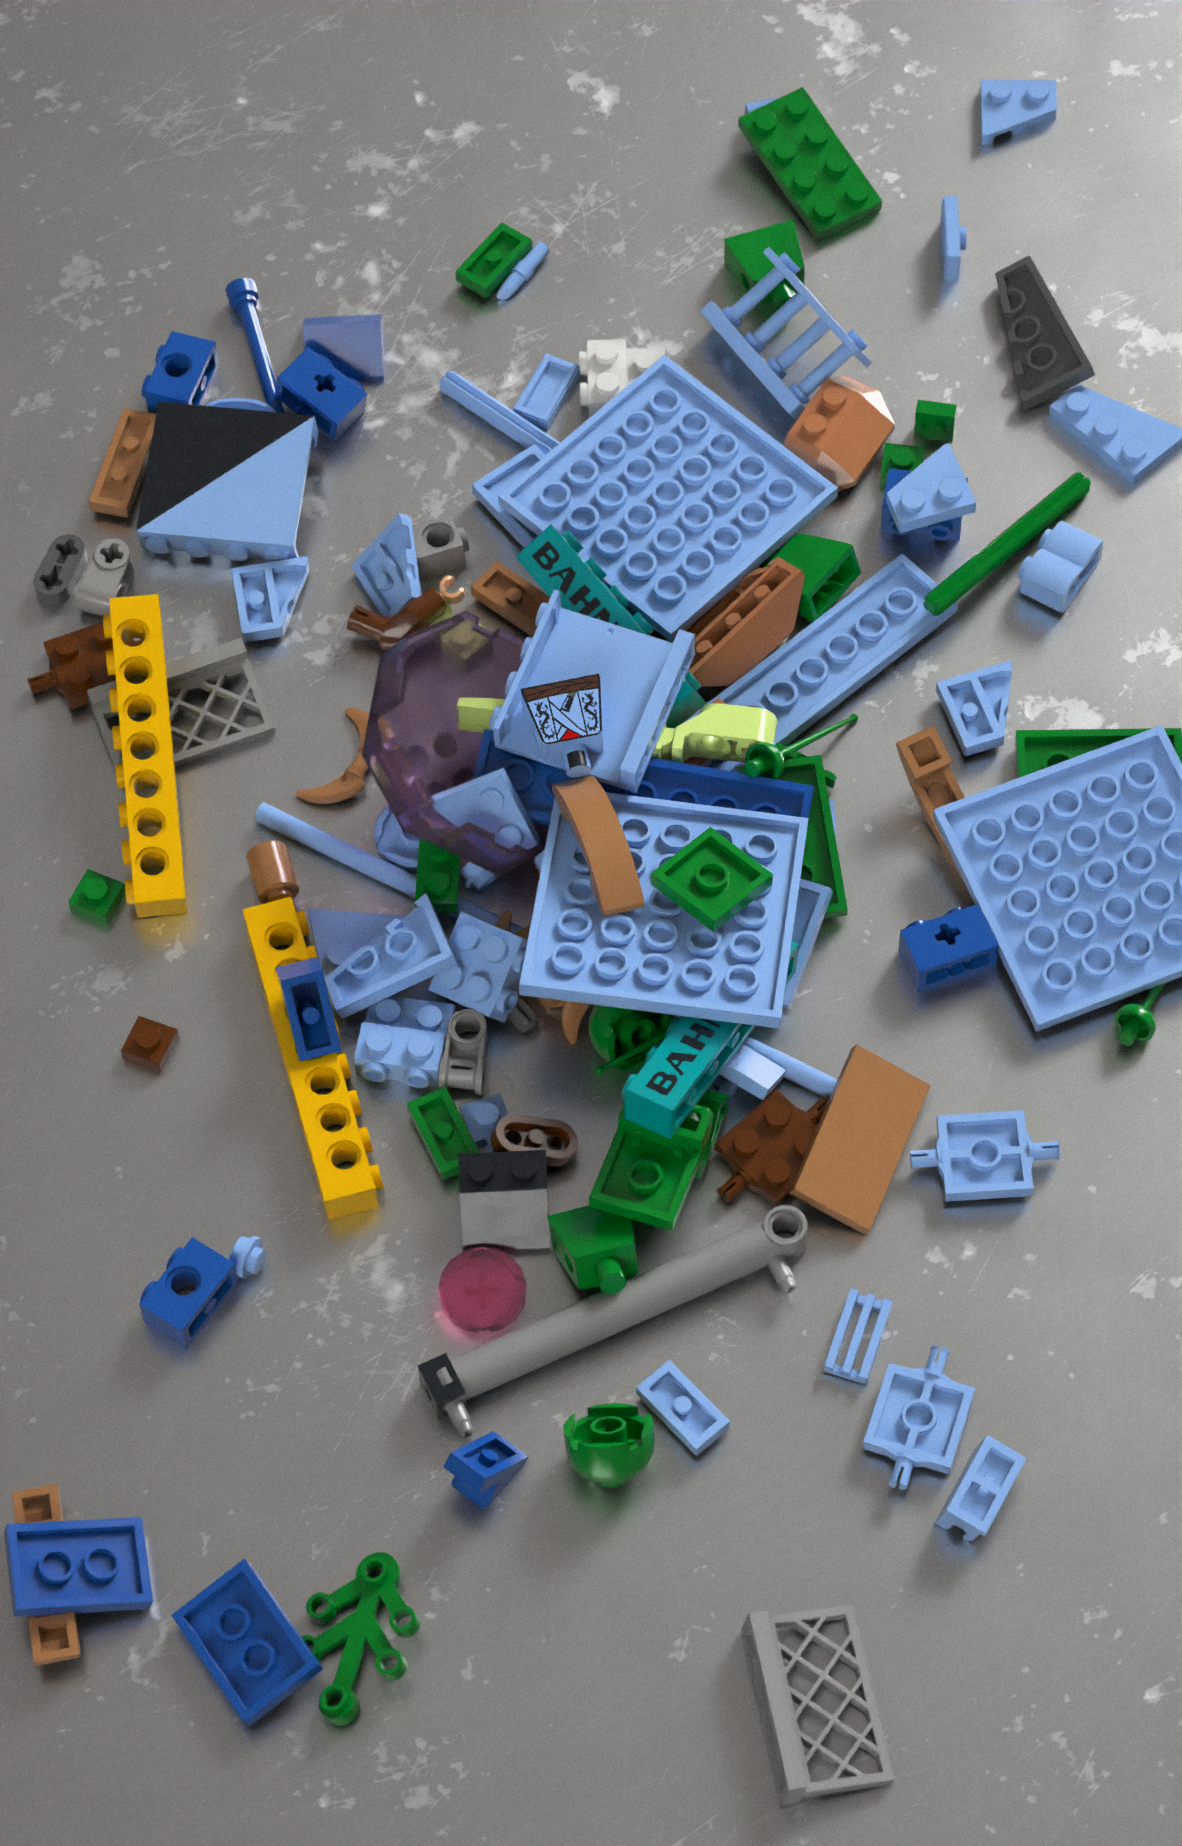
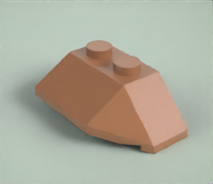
[783,375,895,491]
[686,557,805,686]

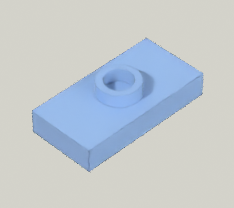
[941,196,967,281]

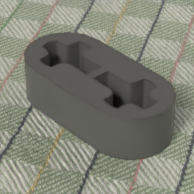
[33,534,88,606]

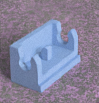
[934,1435,1027,1541]

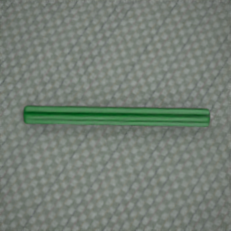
[923,472,1091,616]

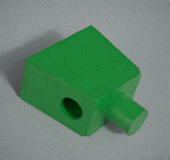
[724,220,805,310]
[759,533,861,622]
[547,1205,639,1294]

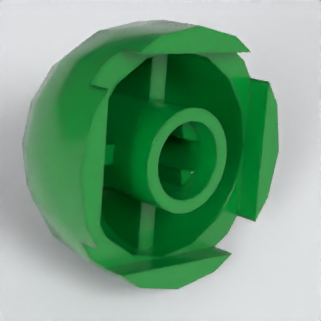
[588,1005,674,1072]
[563,1403,655,1488]

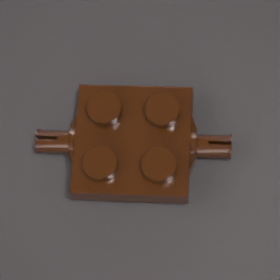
[27,622,144,710]
[714,1089,828,1208]

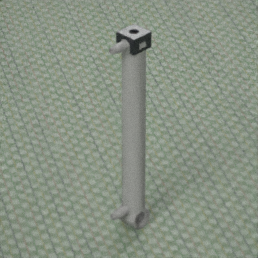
[417,1205,807,1437]

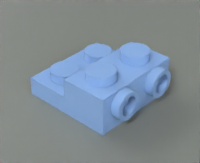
[428,912,528,1023]
[354,996,456,1088]

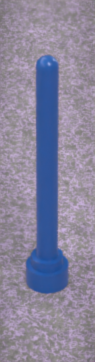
[225,278,285,413]

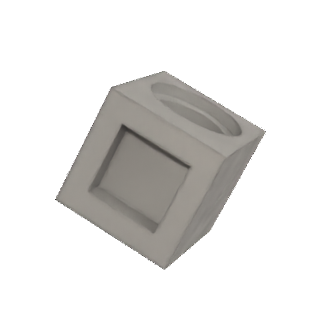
[412,514,469,581]

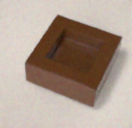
[121,1016,179,1072]

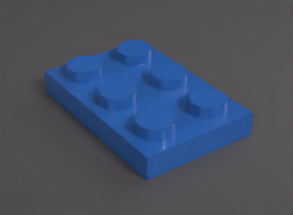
[4,1517,153,1617]
[171,1558,323,1726]

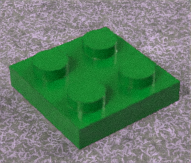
[650,827,773,932]

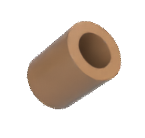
[246,840,299,904]

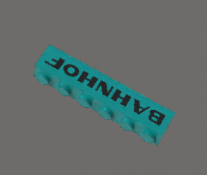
[515,524,706,729]
[622,941,799,1139]

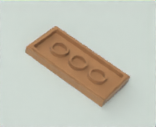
[789,1044,931,1235]

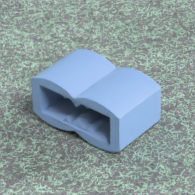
[1018,521,1104,613]

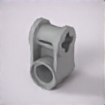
[75,538,134,616]
[438,1008,489,1095]

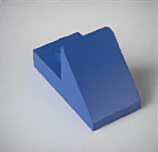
[443,1431,529,1509]

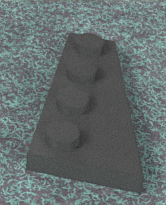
[995,255,1095,411]

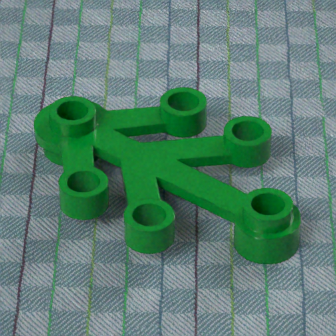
[301,1552,420,1726]

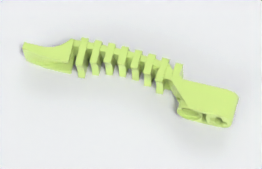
[456,698,778,763]

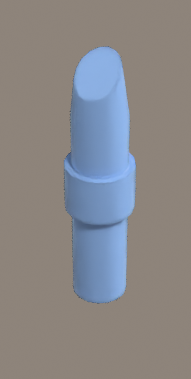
[496,242,550,300]

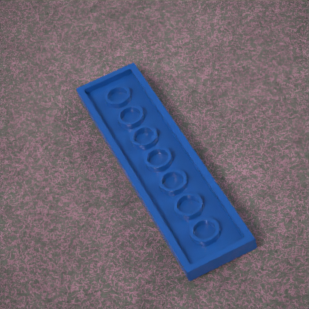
[474,729,814,826]

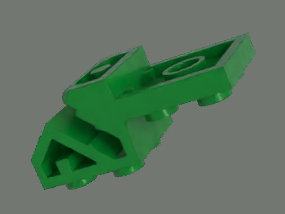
[589,1090,729,1231]

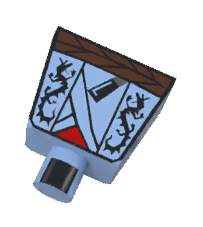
[521,673,603,778]

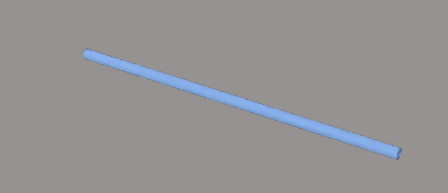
[254,802,838,1099]

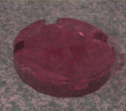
[438,1247,527,1333]

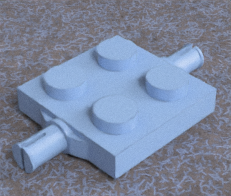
[910,1110,1060,1202]
[863,1346,975,1490]

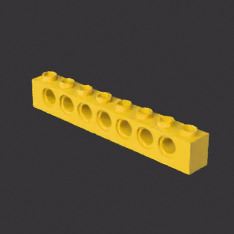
[103,594,188,918]
[242,897,384,1220]

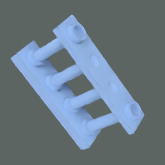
[700,247,873,421]

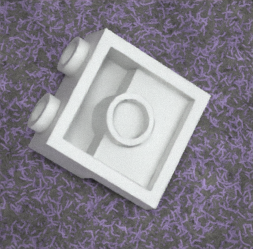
[579,339,665,418]

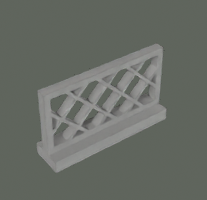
[87,638,275,768]
[741,1604,894,1806]

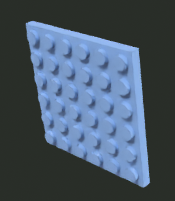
[498,355,838,643]
[932,725,1182,1032]
[519,792,808,1029]

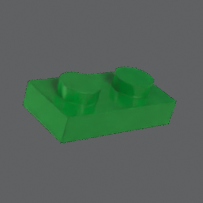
[455,222,533,299]
[415,833,461,913]
[406,1086,480,1180]

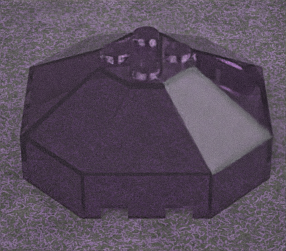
[362,611,549,876]

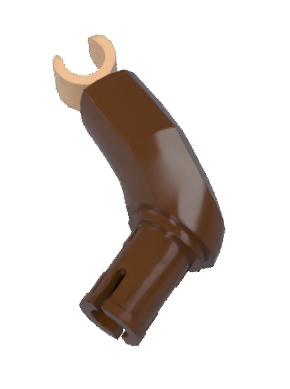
[347,576,465,651]

